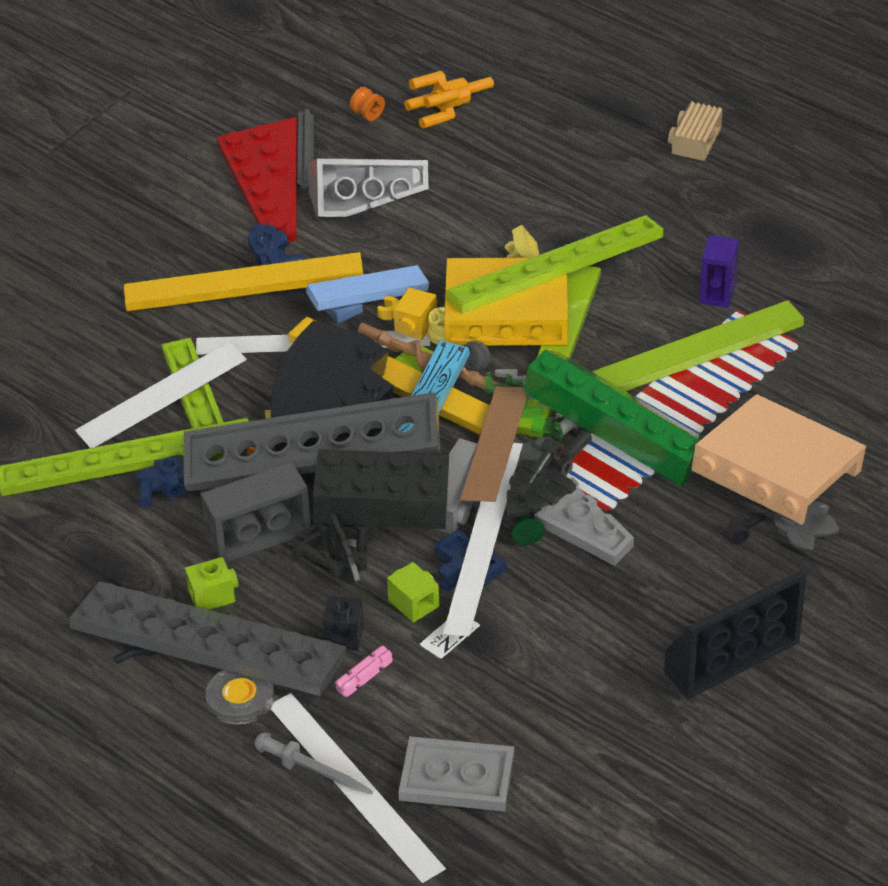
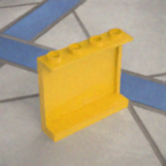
[444,258,568,345]

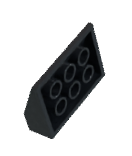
[664,570,806,700]

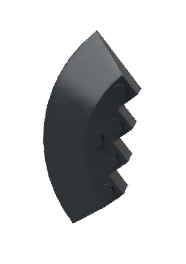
[270,321,394,500]

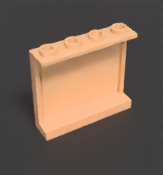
[691,394,866,525]

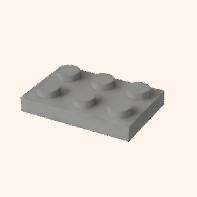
[398,736,515,812]

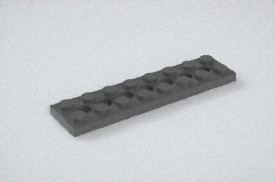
[184,392,441,492]
[69,581,346,696]

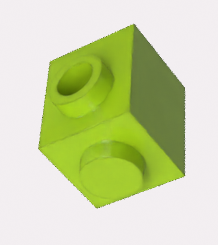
[185,557,239,610]
[387,562,439,623]

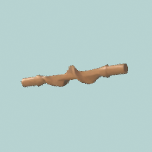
[357,322,500,394]

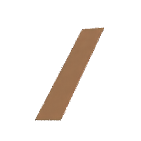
[460,386,527,502]

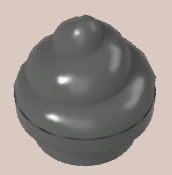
[464,341,491,372]

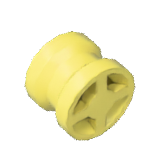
[428,307,445,345]

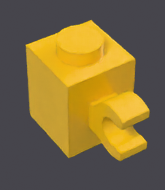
[377,287,437,340]

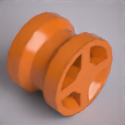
[350,87,385,121]

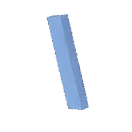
[306,265,429,311]

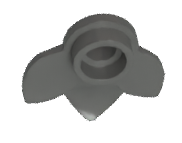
[774,501,839,551]

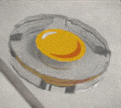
[205,670,275,725]

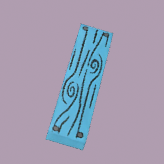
[398,340,470,432]

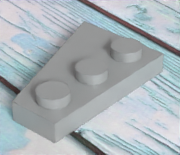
[534,477,634,566]

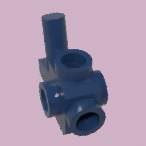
[248,224,303,265]
[135,455,186,507]

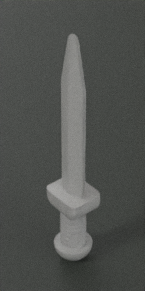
[255,732,373,794]

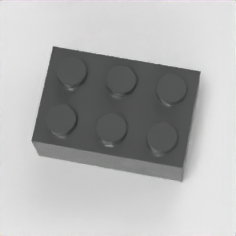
[201,462,311,563]

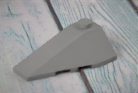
[308,159,429,217]

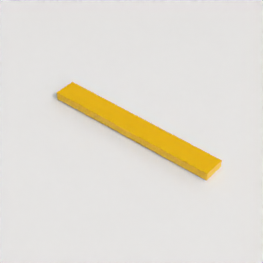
[124,252,364,311]
[288,317,490,435]

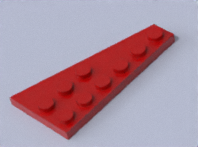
[216,117,297,242]

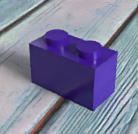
[700,235,739,308]

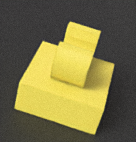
[505,225,539,258]

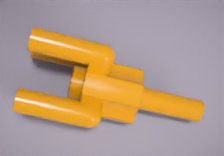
[404,71,494,129]

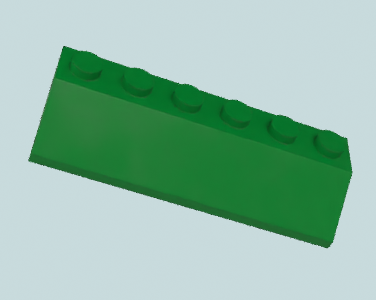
[524,349,704,486]

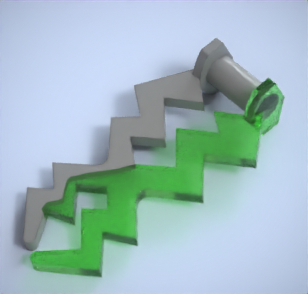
[485,369,579,443]

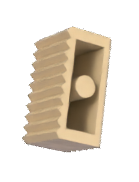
[668,101,722,161]

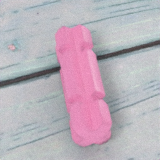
[335,646,393,697]

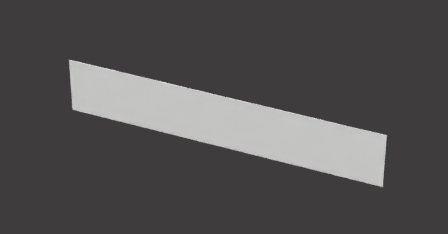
[75,341,247,448]

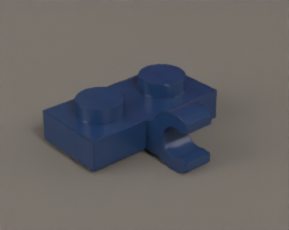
[435,529,506,591]

